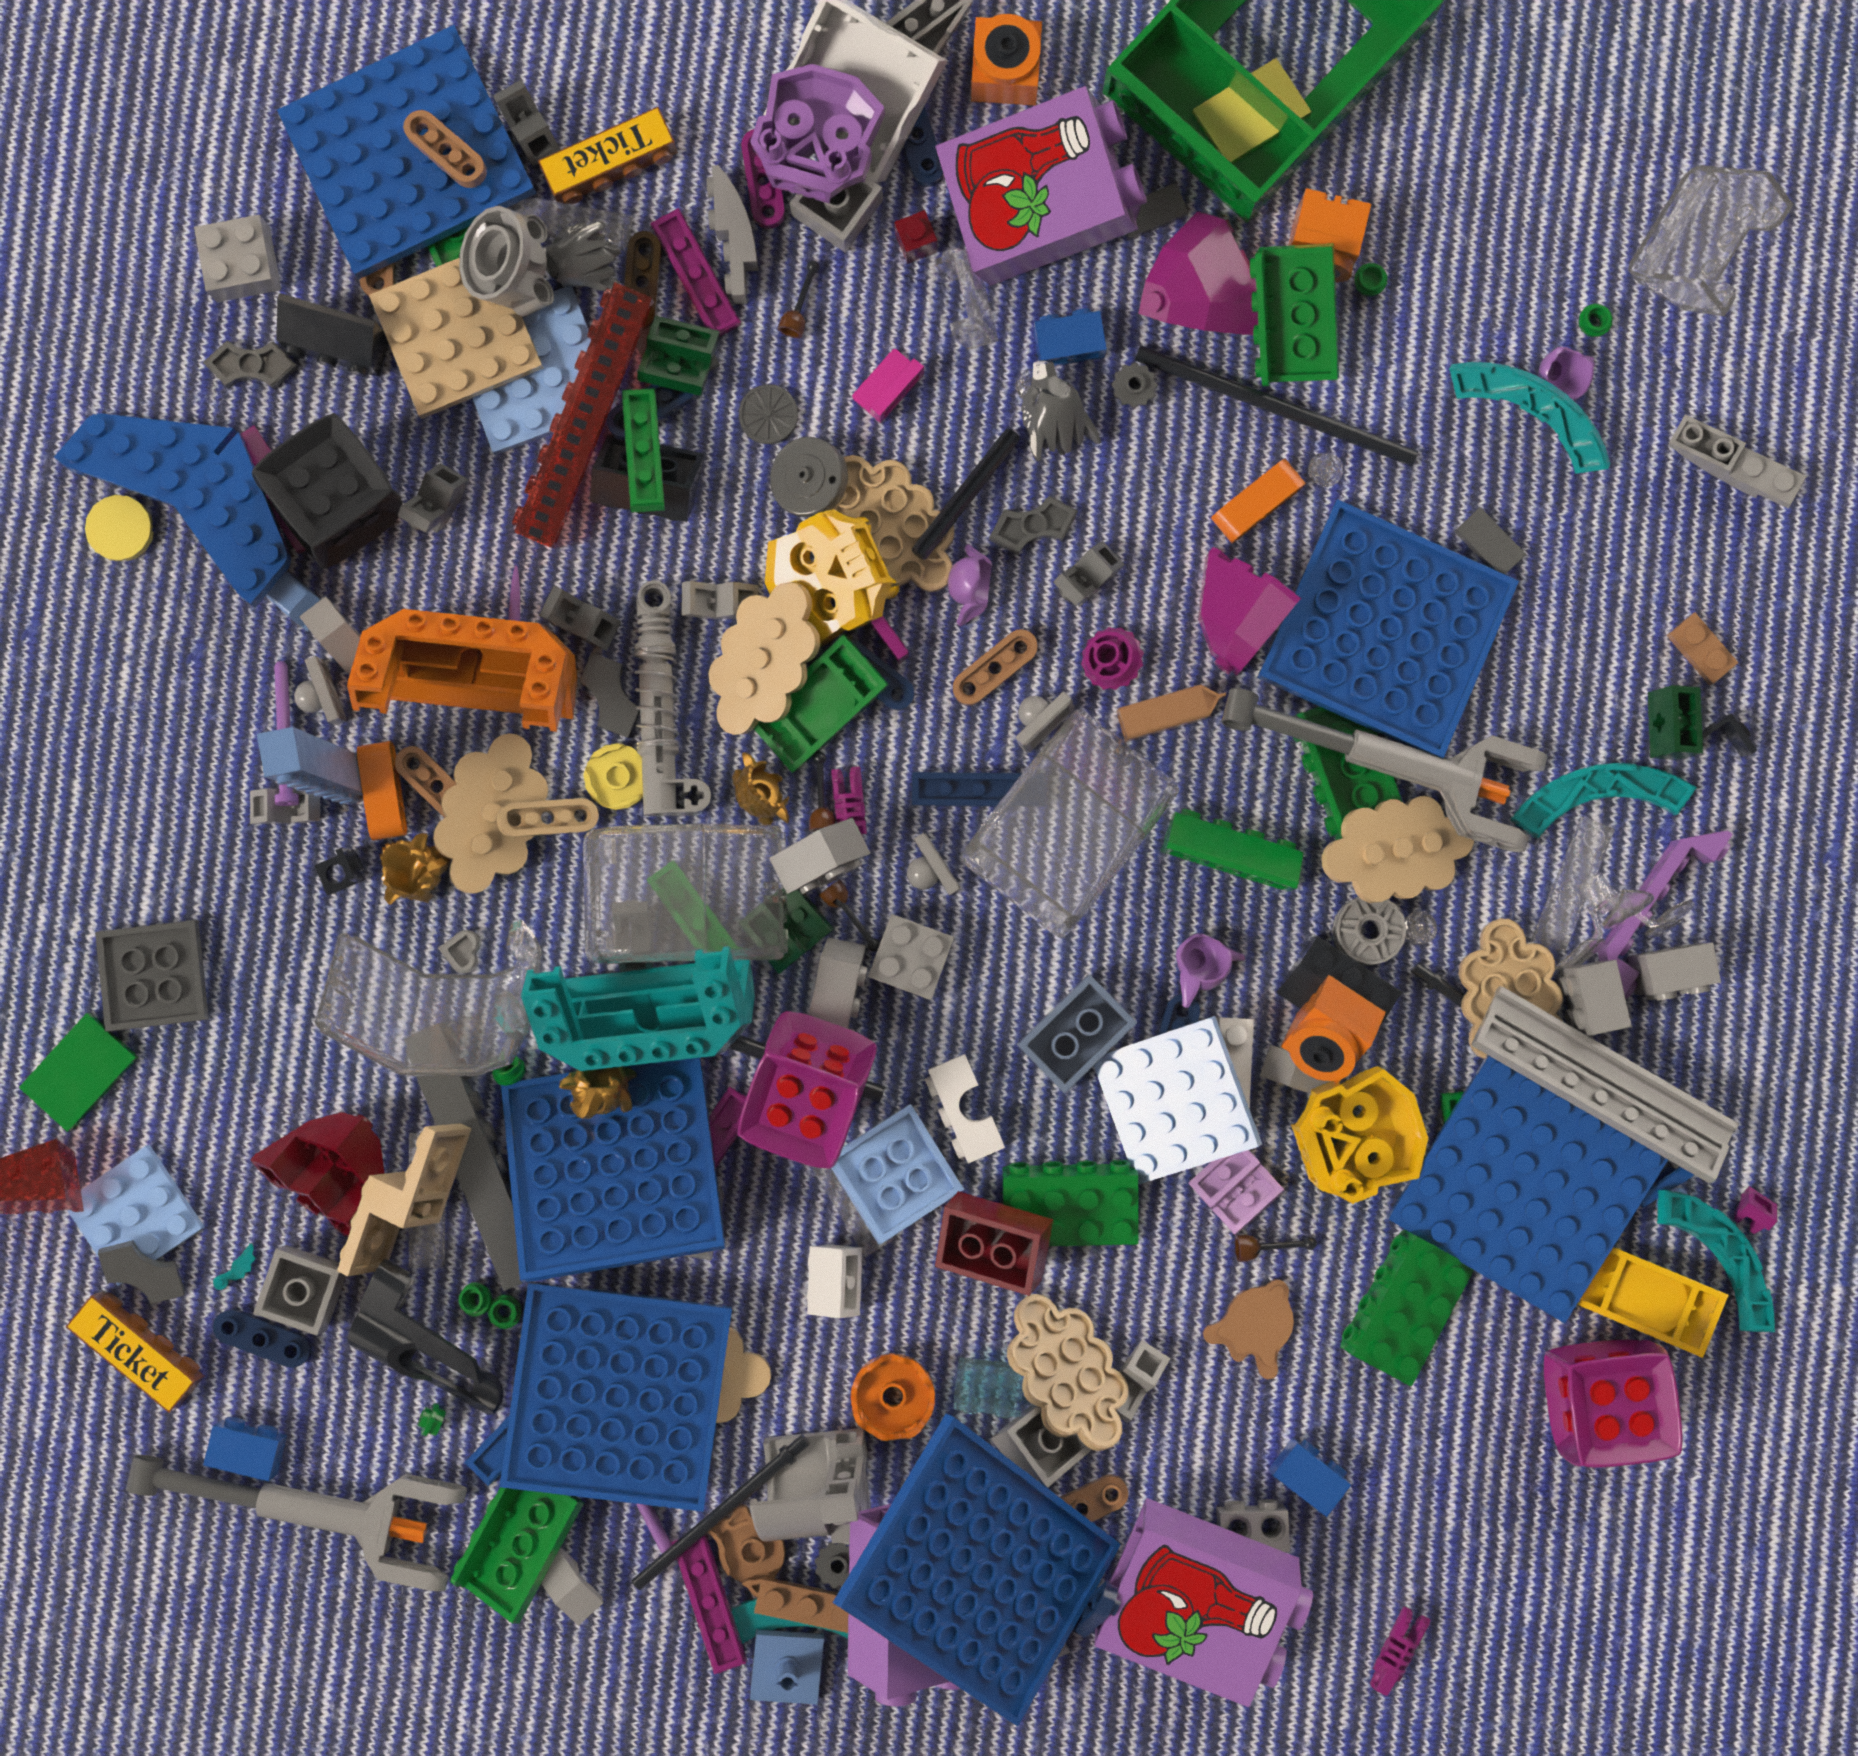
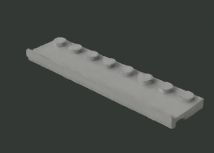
[1471,986,1739,1184]

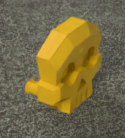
[765,509,899,647]
[1291,1066,1428,1204]

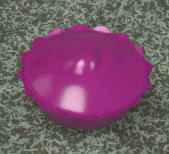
[1081,627,1144,690]

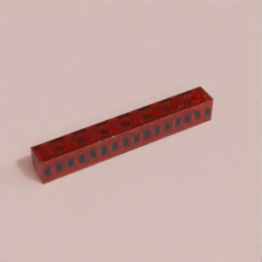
[512,282,654,549]

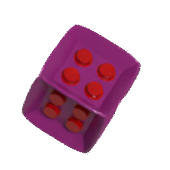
[738,1011,877,1169]
[1544,1339,1683,1468]

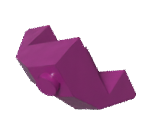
[1138,211,1258,335]
[1198,547,1301,675]

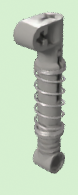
[633,580,711,816]

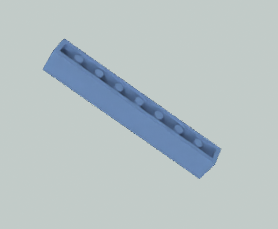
[257,727,363,805]

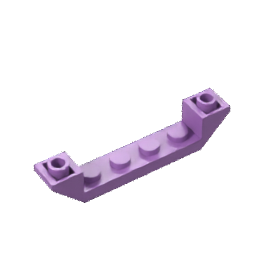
[1597,830,1733,999]

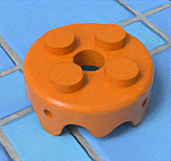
[851,1353,935,1441]

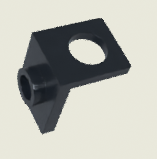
[1702,713,1757,757]
[315,847,364,895]

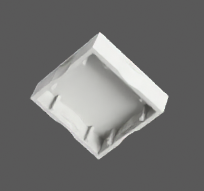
[763,0,948,183]

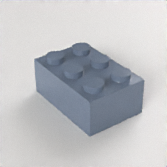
[1016,974,1137,1094]

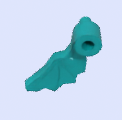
[213,1243,256,1290]

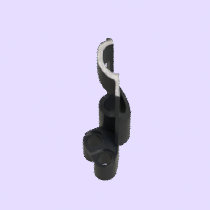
[348,1258,503,1415]

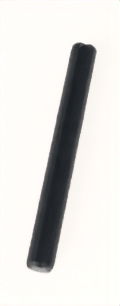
[912,428,1020,560]

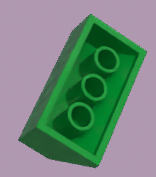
[1161,809,1304,892]

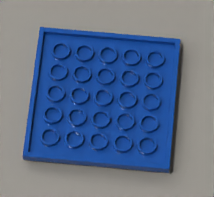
[277,25,537,280]
[1257,499,1519,759]
[1387,1055,1668,1323]
[501,1058,726,1283]
[499,1281,732,1512]

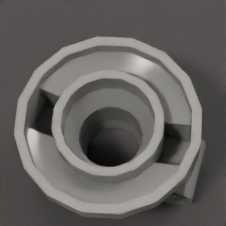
[459,206,554,317]

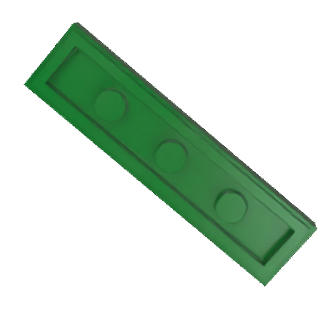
[622,388,665,513]

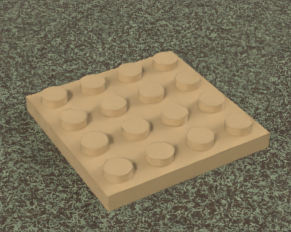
[369,258,544,419]

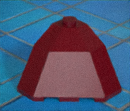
[250,1112,385,1237]

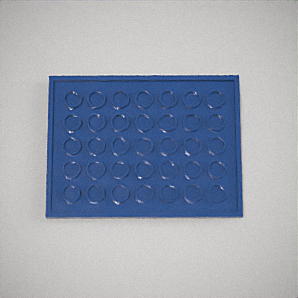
[832,1414,1121,1727]

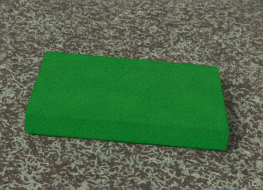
[18,1013,139,1132]

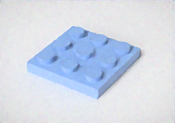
[831,1104,964,1245]
[62,1145,205,1286]

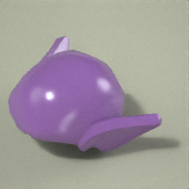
[1538,346,1595,402]
[948,544,992,626]
[1176,933,1245,1008]

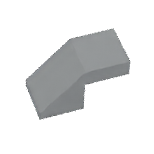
[682,581,759,619]
[299,596,361,675]
[250,788,320,824]
[1260,1045,1341,1094]
[1116,1340,1170,1423]
[541,1547,604,1626]

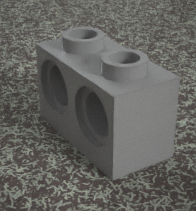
[1216,1499,1290,1552]

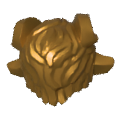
[732,752,790,826]
[380,833,451,905]
[559,1066,637,1119]

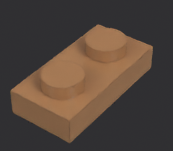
[1666,612,1739,685]

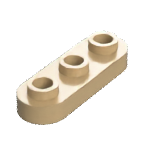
[497,798,599,837]

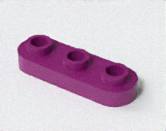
[741,129,785,229]

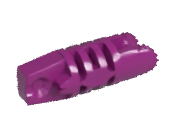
[831,766,867,837]
[1370,1606,1431,1696]

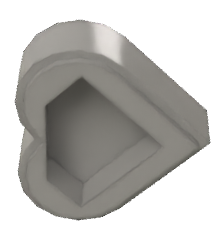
[438,930,481,974]

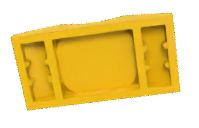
[1577,1247,1728,1358]

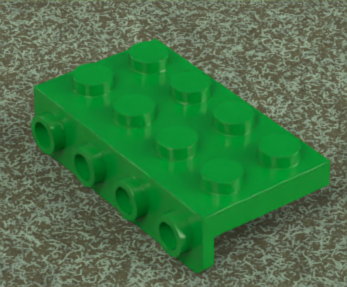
[1250,243,1339,387]
[1293,707,1402,840]
[1002,1159,1139,1246]
[1340,1230,1474,1387]
[450,1487,585,1624]

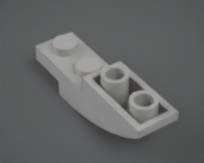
[707,165,759,305]
[1668,414,1807,509]

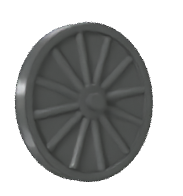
[739,384,798,444]

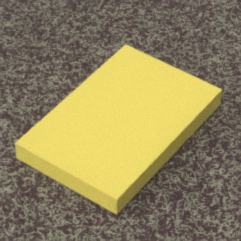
[1192,58,1312,164]

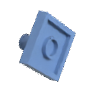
[750,1629,824,1705]

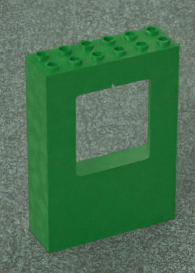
[1102,0,1444,223]

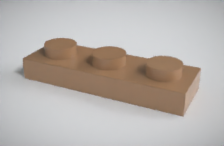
[754,1576,849,1633]

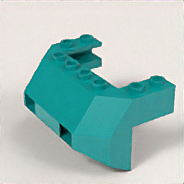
[521,946,755,1071]

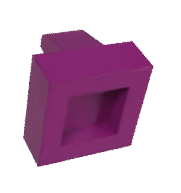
[1734,1186,1778,1233]

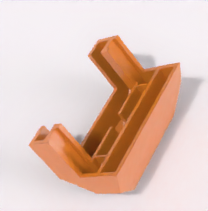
[347,609,578,732]

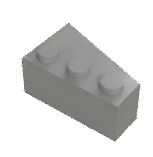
[886,0,973,55]
[809,937,867,1031]

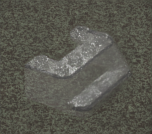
[1628,165,1794,317]

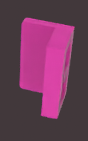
[852,349,924,424]

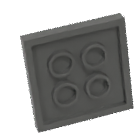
[95,920,209,1032]

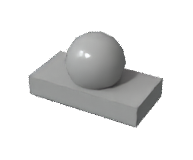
[294,656,347,726]
[1015,691,1075,753]
[907,833,960,897]

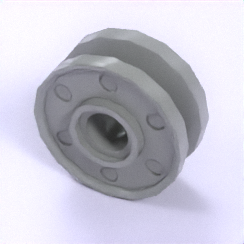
[1332,897,1407,966]

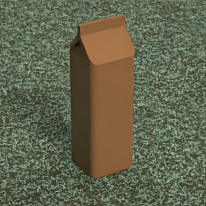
[1116,685,1226,743]

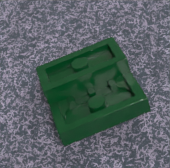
[637,316,720,396]
[737,885,834,974]

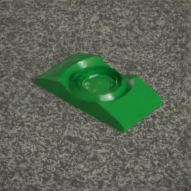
[754,634,889,773]

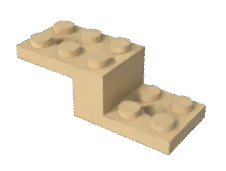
[337,1123,472,1276]

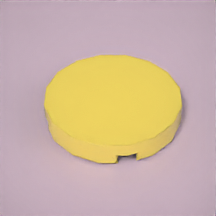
[85,495,154,562]
[584,743,643,810]

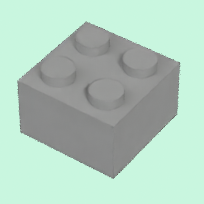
[790,176,883,253]
[194,215,281,302]
[769,818,871,895]
[868,914,954,1000]
[1627,942,1721,1001]
[1557,960,1632,1035]
[253,1245,346,1336]
[991,1404,1092,1488]

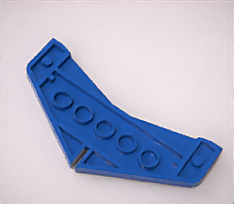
[54,413,291,608]

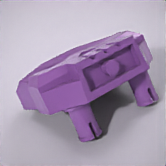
[750,64,885,204]

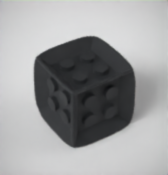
[252,413,403,569]

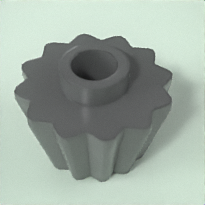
[1111,362,1158,408]
[814,1542,849,1589]

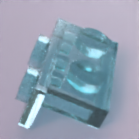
[953,1357,1024,1418]

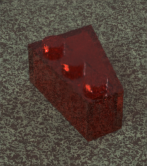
[0,1138,84,1214]

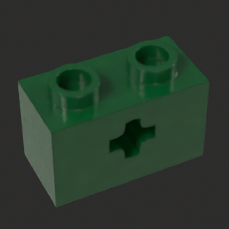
[1648,685,1703,760]

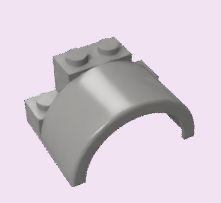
[749,1428,871,1545]

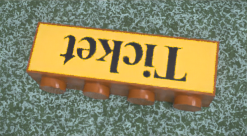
[538,107,678,206]
[66,1291,205,1413]

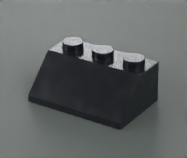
[276,293,389,377]
[590,433,705,522]
[1275,936,1402,1023]

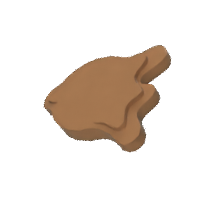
[1202,1279,1294,1379]
[705,1504,786,1597]

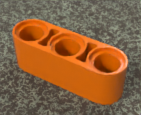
[1211,458,1306,544]
[357,741,407,841]

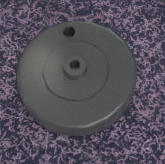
[770,437,848,518]

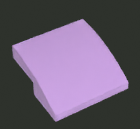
[1188,1150,1285,1236]

